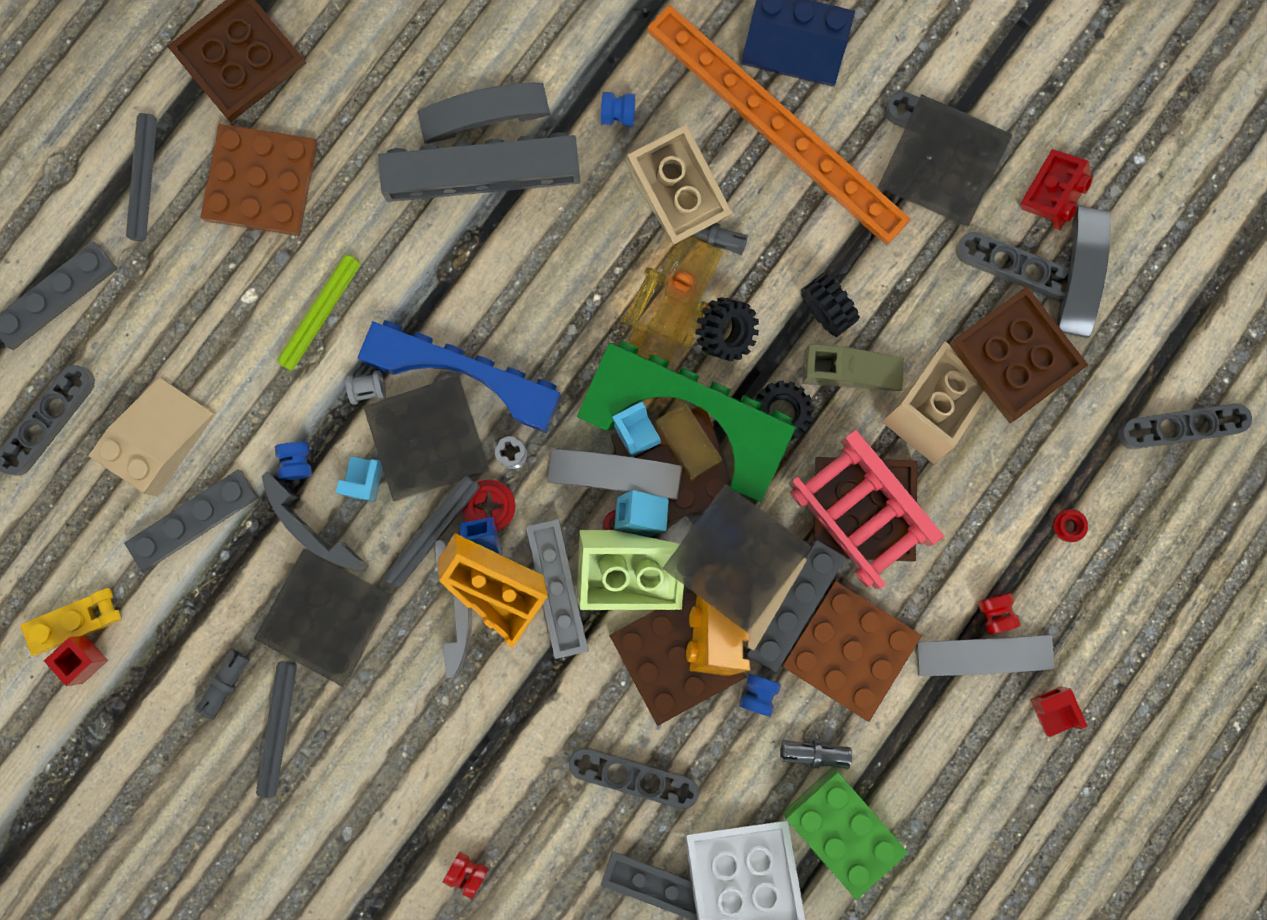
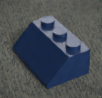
[741,0,855,87]

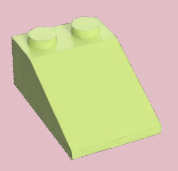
[577,530,687,610]

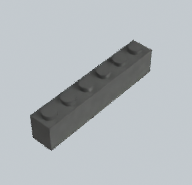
[378,132,581,202]

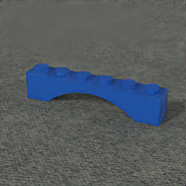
[357,320,561,434]

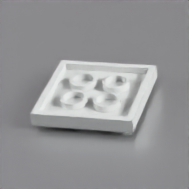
[685,821,805,920]

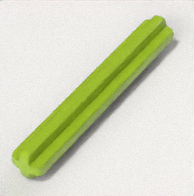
[277,254,360,371]

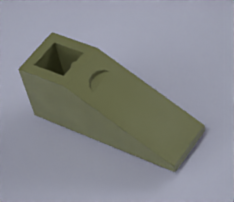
[802,344,904,391]

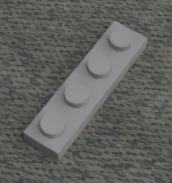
[526,519,589,659]

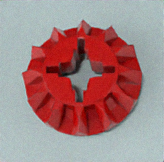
[462,479,516,531]

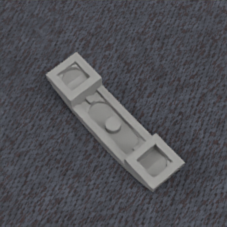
[547,449,683,500]
[435,540,472,678]
[916,635,1055,676]

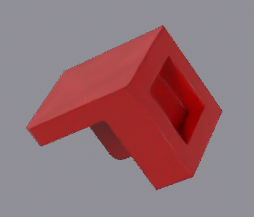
[1030,686,1088,737]

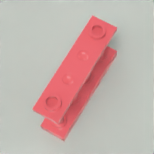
[789,430,944,589]

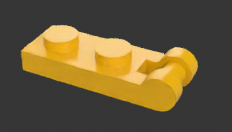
[20,588,122,656]

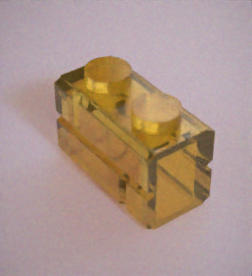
[656,402,722,481]

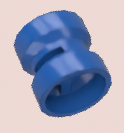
[601,92,635,127]
[274,442,312,480]
[739,673,781,717]

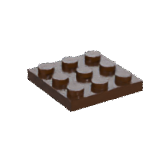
[167,0,306,123]
[949,286,1088,424]
[611,407,737,522]
[813,457,918,562]
[609,590,747,726]

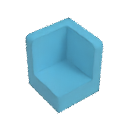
[612,402,661,458]
[336,457,384,502]
[614,490,669,537]

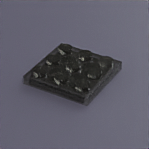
[877,94,1013,227]
[363,375,490,502]
[662,484,811,633]
[254,548,394,687]

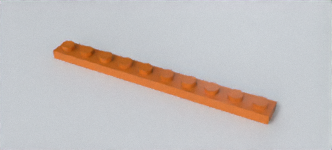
[647,4,911,246]

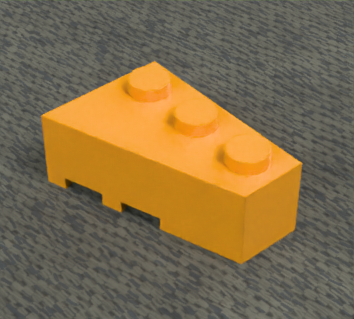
[437,534,548,649]
[686,564,750,676]

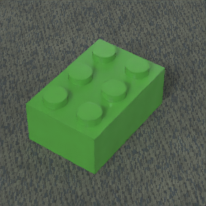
[782,768,908,900]

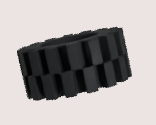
[800,273,860,337]
[696,297,759,361]
[755,380,814,442]

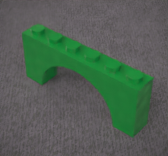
[577,340,797,502]

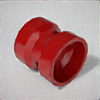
[978,593,1021,635]
[442,851,490,900]

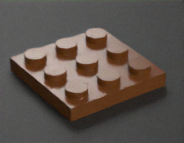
[200,124,318,236]
[781,581,922,722]

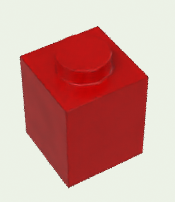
[44,636,109,686]

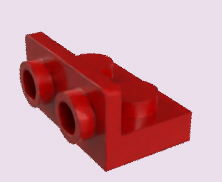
[1020,149,1093,230]

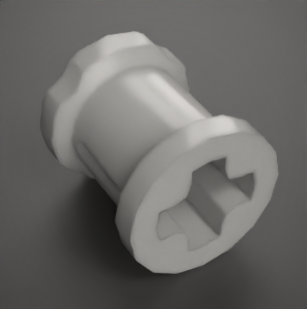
[345,370,386,405]
[495,436,527,469]

